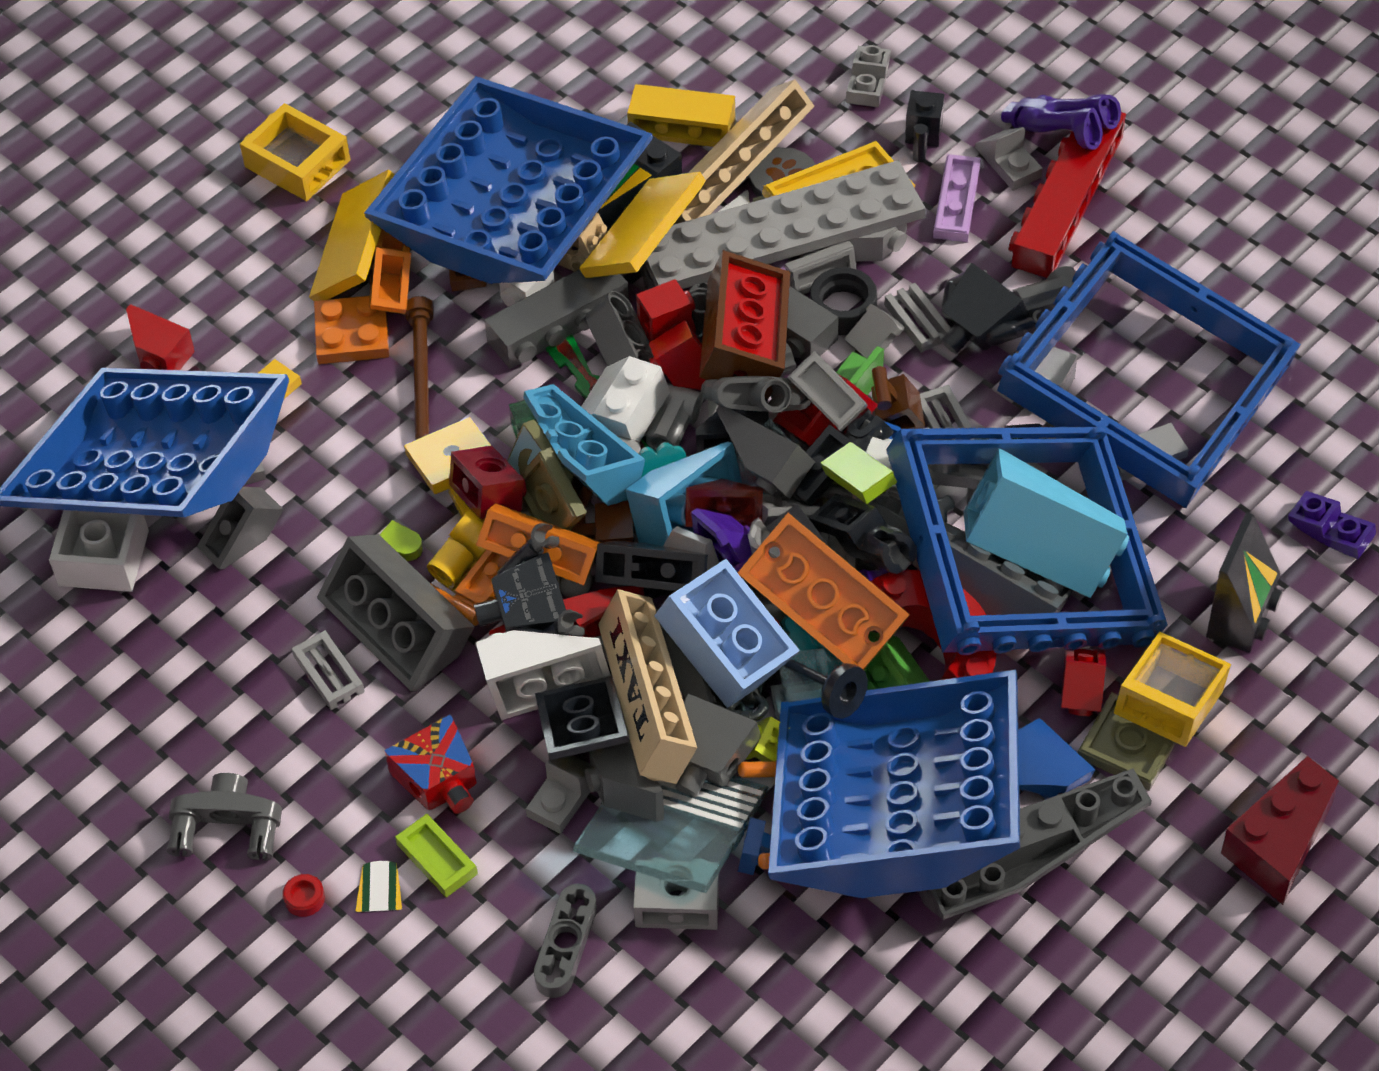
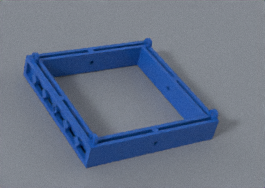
[997,231,1301,508]
[886,427,1168,655]

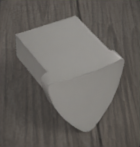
[845,304,904,358]

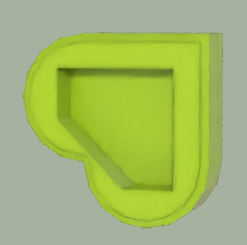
[380,520,423,561]

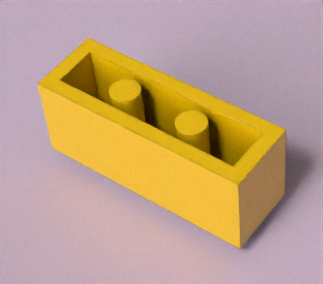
[627,84,736,147]

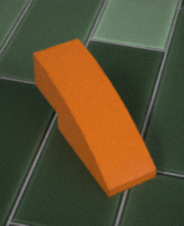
[369,229,411,314]

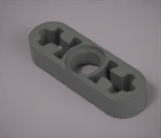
[534,884,597,998]

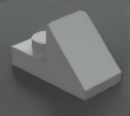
[975,127,1043,191]
[526,755,591,834]

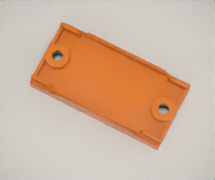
[737,513,910,670]

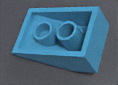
[625,442,748,546]

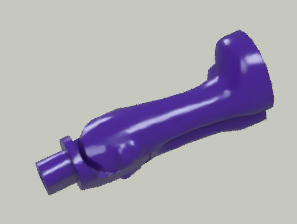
[1001,94,1121,150]

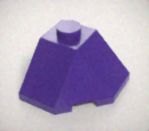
[691,508,754,593]

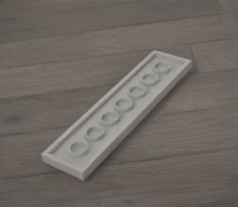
[644,160,926,289]

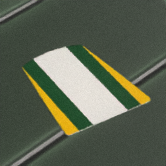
[356,861,402,912]

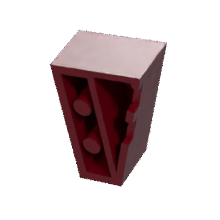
[1221,756,1339,905]

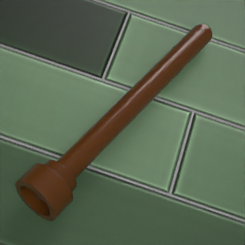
[405,296,434,440]

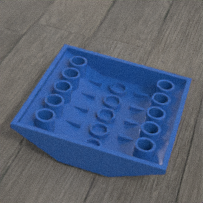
[364,76,653,284]
[0,368,289,517]
[768,670,1020,898]

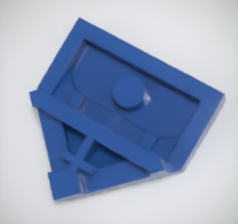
[1018,718,1095,800]

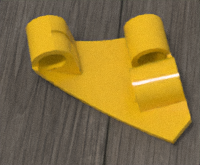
[427,509,486,594]

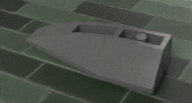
[852,490,1073,615]
[917,768,1152,920]

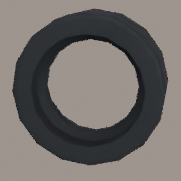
[810,267,877,335]

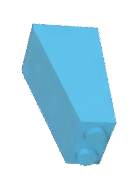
[963,448,1129,598]

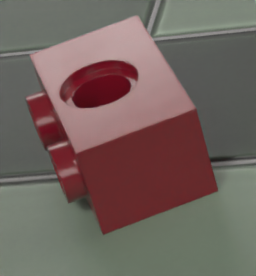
[449,445,526,519]

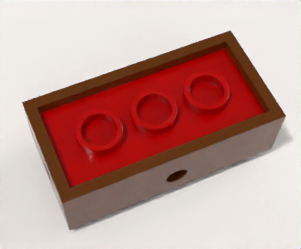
[699,250,790,399]

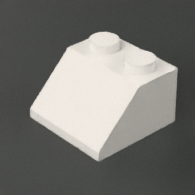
[581,356,670,443]

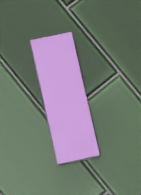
[933,154,981,242]

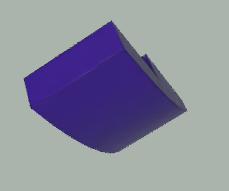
[1288,491,1376,559]

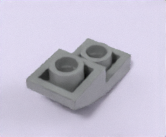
[846,45,891,107]

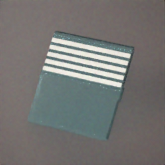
[573,776,769,893]

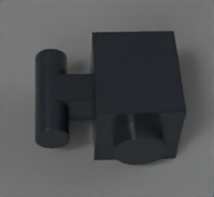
[905,90,945,162]

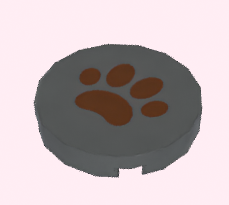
[749,148,815,197]

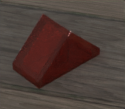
[685,478,763,527]

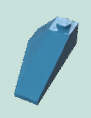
[523,384,645,506]

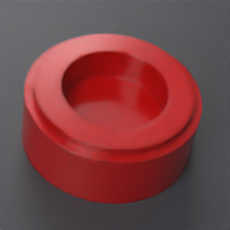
[283,874,325,917]

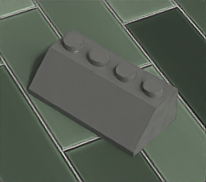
[317,534,475,692]

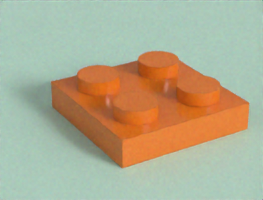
[314,296,389,364]

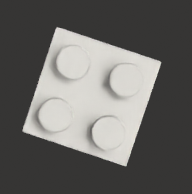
[49,510,149,592]

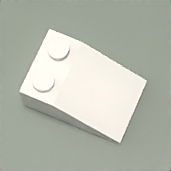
[476,630,611,720]

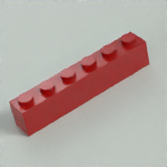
[1008,112,1126,278]

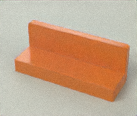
[476,504,601,585]

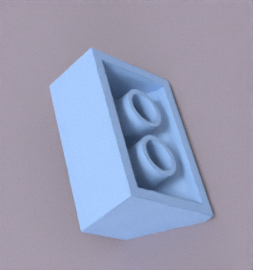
[654,559,800,708]

